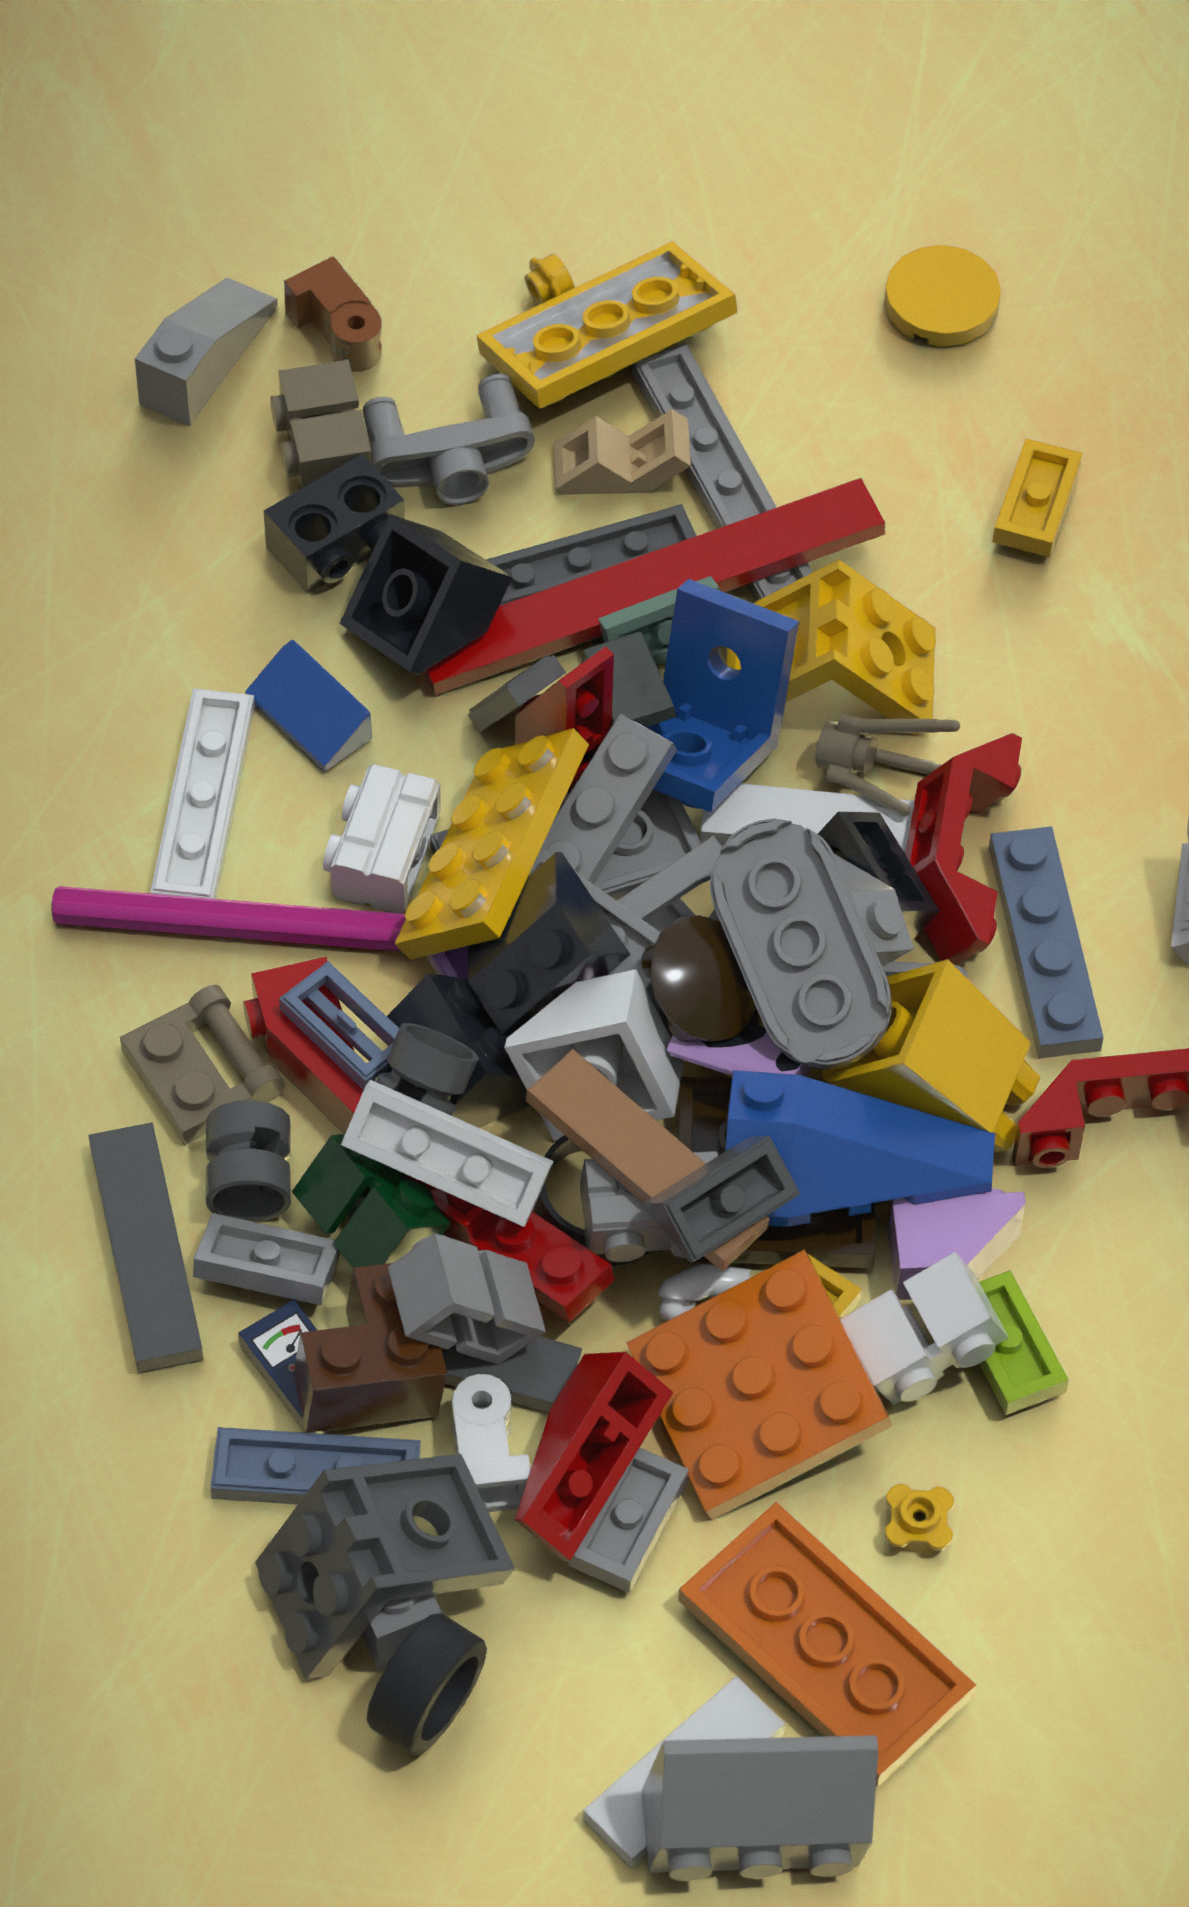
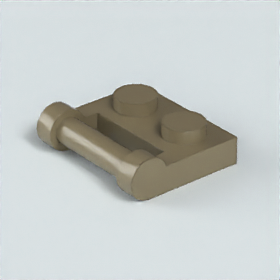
[120,985,285,1145]

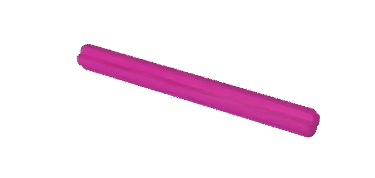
[51,886,406,951]

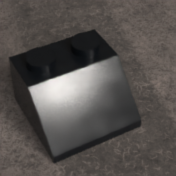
[339,514,513,674]
[468,852,631,1035]

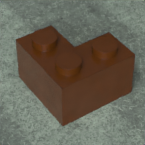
[293,1263,447,1433]

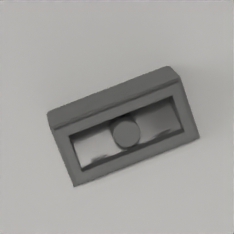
[645,1135,800,1262]

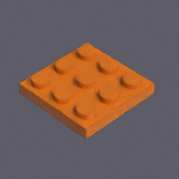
[627,1250,893,1520]

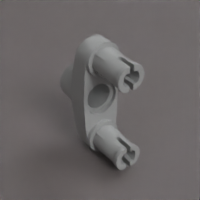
[362,374,535,505]

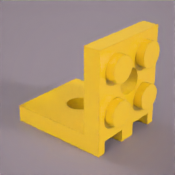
[727,559,936,736]

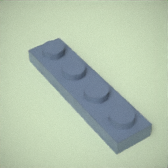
[989,826,1104,1059]

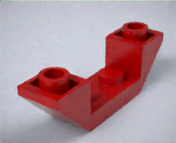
[905,733,1022,966]
[1012,1048,1189,1168]

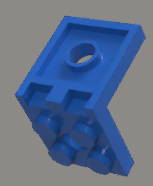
[646,579,799,812]

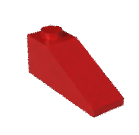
[515,646,614,793]
[243,956,364,1134]
[515,1352,673,1561]

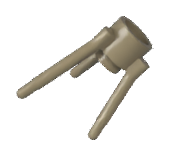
[816,714,960,817]

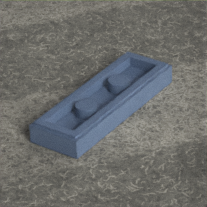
[210,1427,421,1504]

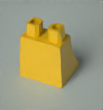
[822,960,1041,1153]

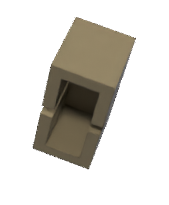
[270,359,372,489]

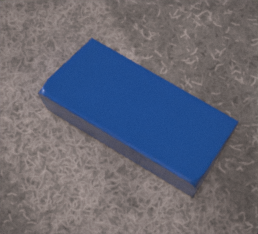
[245,640,372,772]

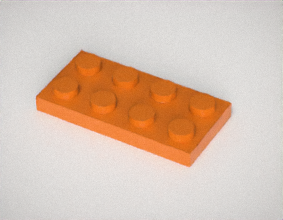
[678,1502,976,1787]

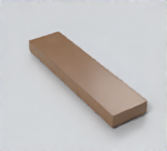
[526,1049,770,1271]

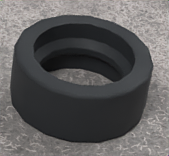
[366,1613,487,1755]

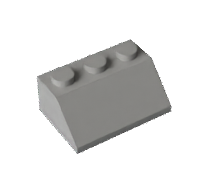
[641,1735,878,1881]

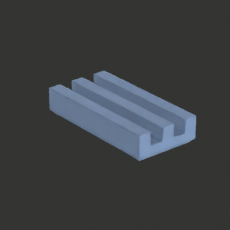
[279,961,399,1090]

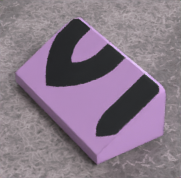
[667,1023,811,1077]

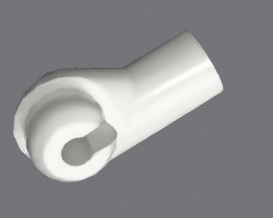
[658,1264,751,1321]

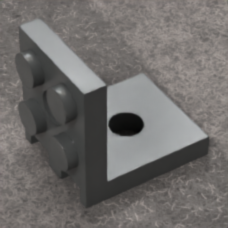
[255,1454,515,1679]

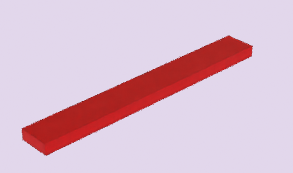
[424,478,885,695]

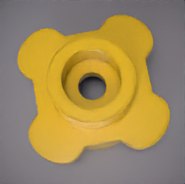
[885,1484,954,1552]

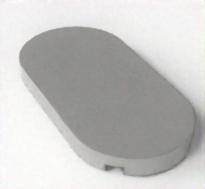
[710,818,892,1069]

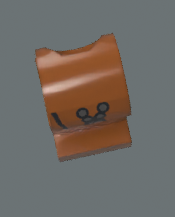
[284,256,382,372]

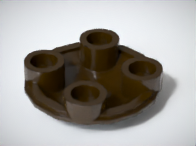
[641,915,757,1042]

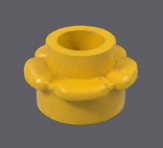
[524,253,575,305]

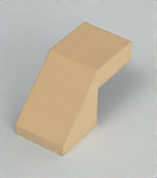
[553,409,691,495]

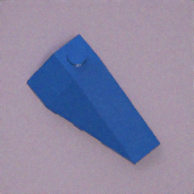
[726,1070,995,1227]

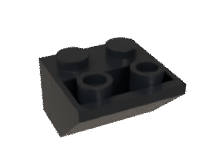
[387,973,531,1128]

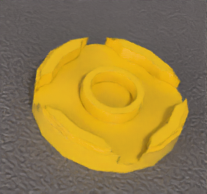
[884,245,1001,347]

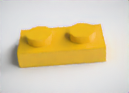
[992,438,1083,557]

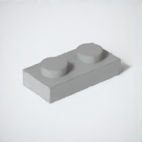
[193,1213,340,1305]
[568,1448,689,1593]

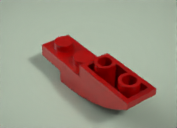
[404,1175,615,1323]

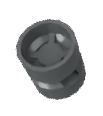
[376,1023,479,1116]
[205,1100,291,1222]

